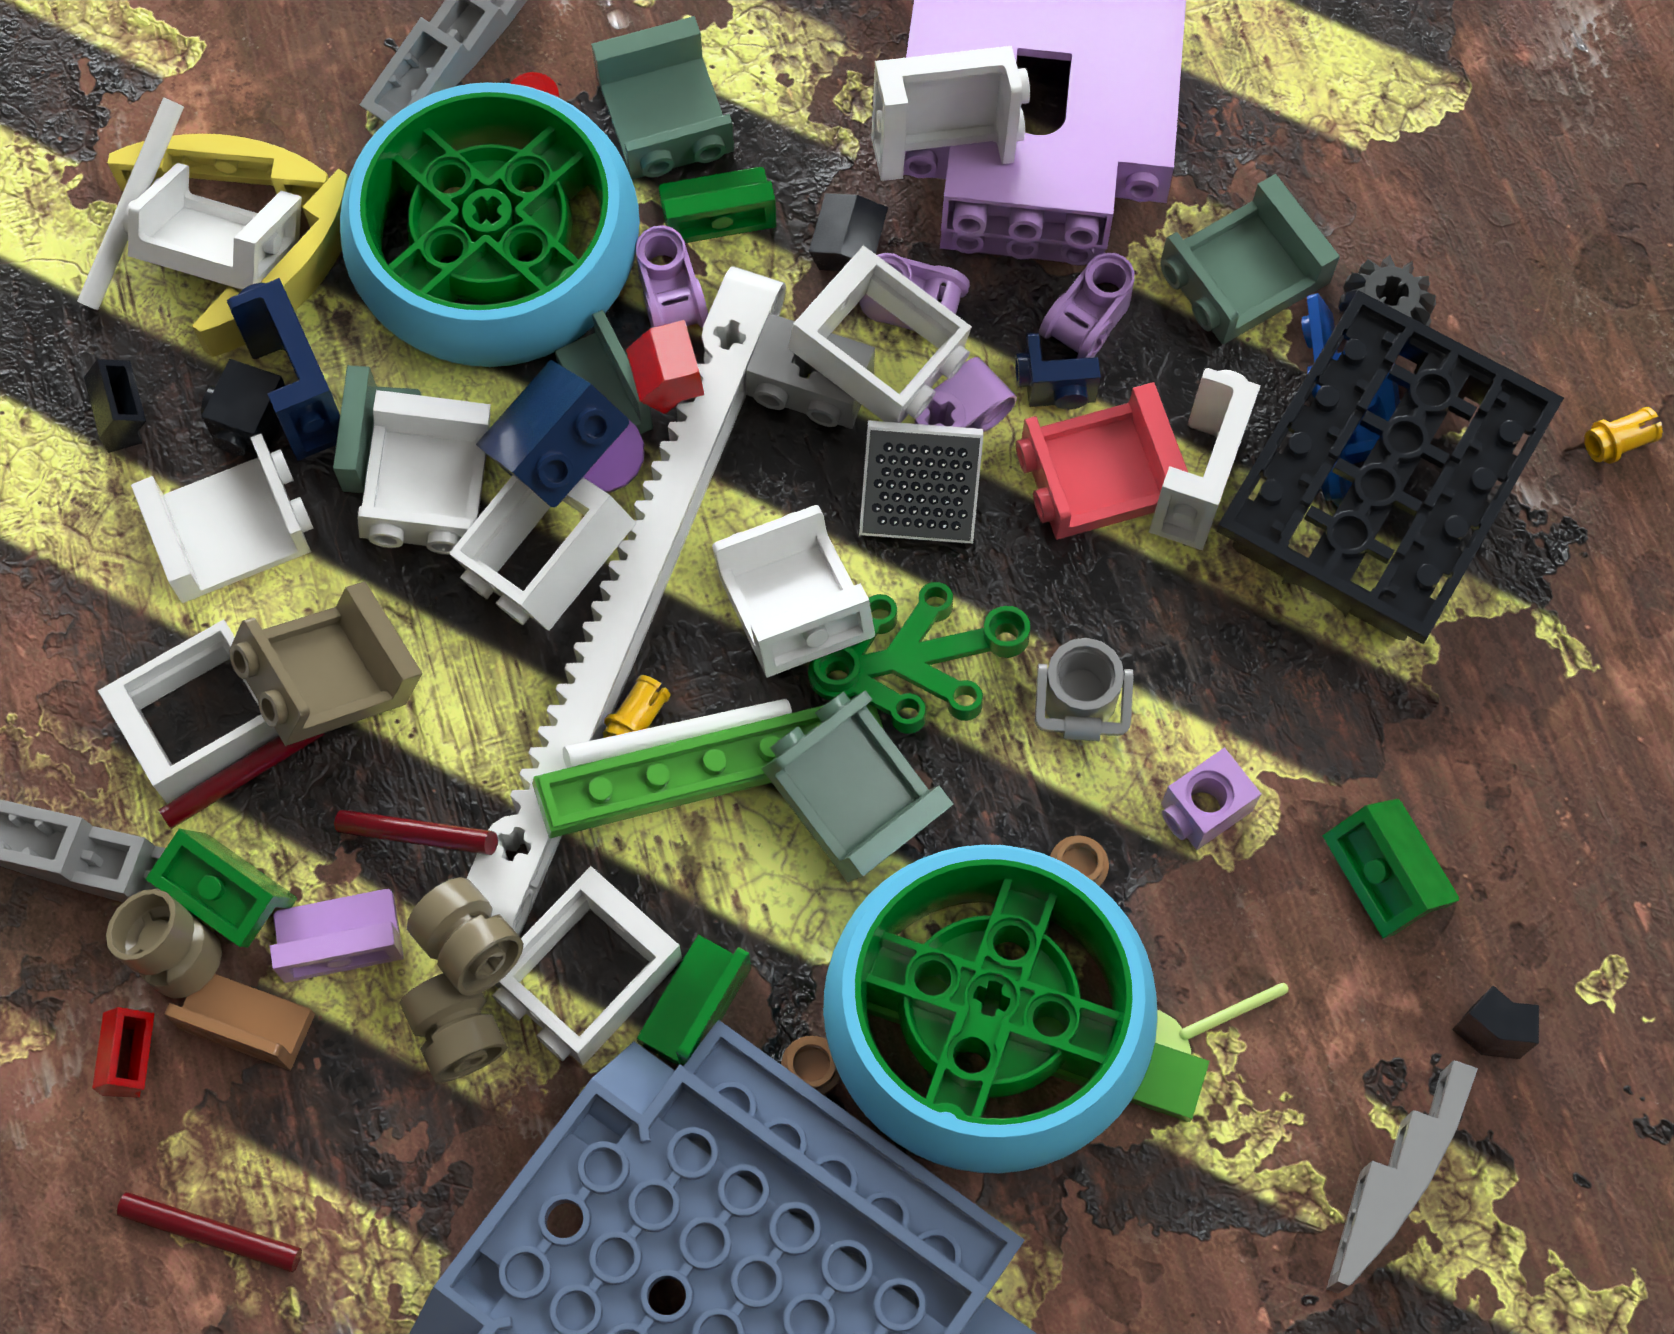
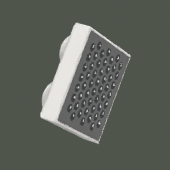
[859,420,983,544]

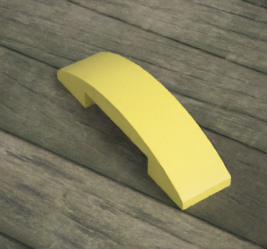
[107,134,329,208]
[192,168,348,357]

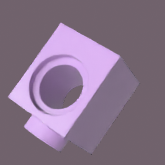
[1161,747,1261,850]

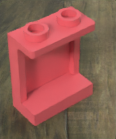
[1016,382,1188,540]

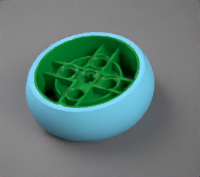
[340,82,640,367]
[823,845,1157,1173]

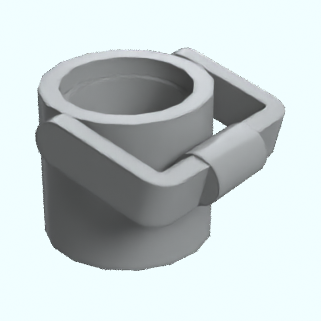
[1035,638,1133,741]

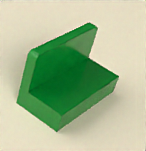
[659,167,777,243]
[1322,799,1459,939]
[145,829,297,948]
[637,934,751,1066]

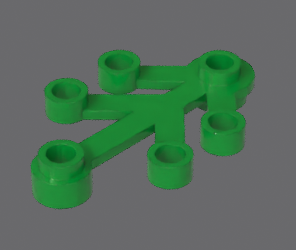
[808,582,1030,734]

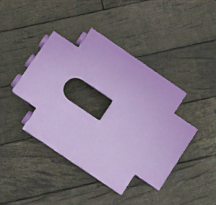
[903,0,1186,265]

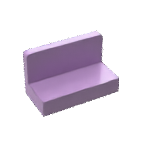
[270,889,404,983]

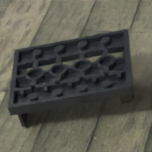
[1216,290,1564,645]

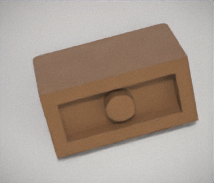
[164,974,315,1071]

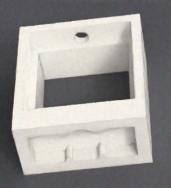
[788,245,972,423]
[449,475,636,631]
[98,619,279,803]
[492,866,683,1066]

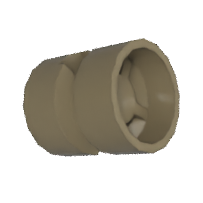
[407,877,524,996]
[106,889,222,999]
[400,973,508,1082]

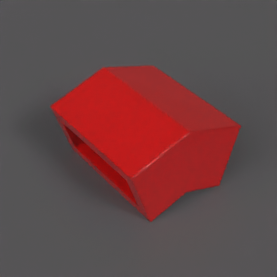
[626,320,704,414]
[92,1007,155,1098]

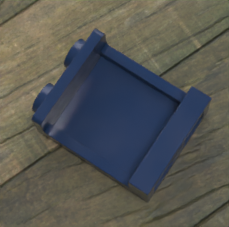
[227,278,340,461]
[476,360,629,507]

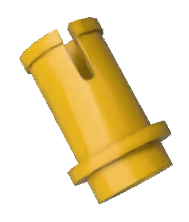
[1584,407,1663,464]
[602,675,670,738]

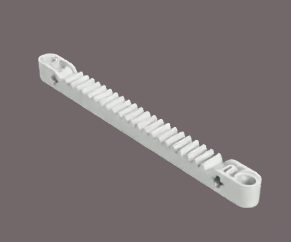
[467,266,786,936]

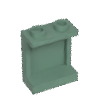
[1160,174,1340,345]
[761,690,954,882]

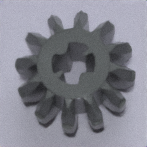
[1338,255,1436,327]

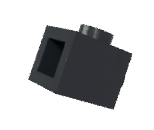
[201,359,286,456]

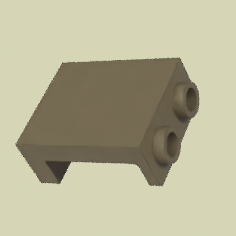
[229,581,423,746]

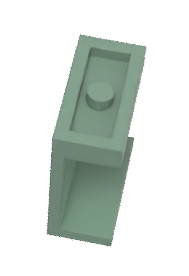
[591,16,734,180]

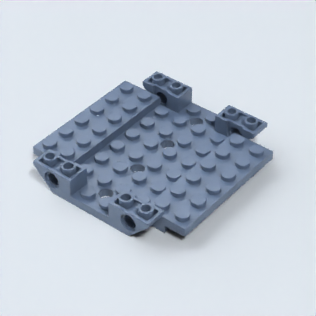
[409,1020,1036,1334]

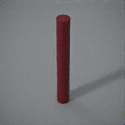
[158,733,325,829]
[334,810,498,855]
[117,1192,302,1273]

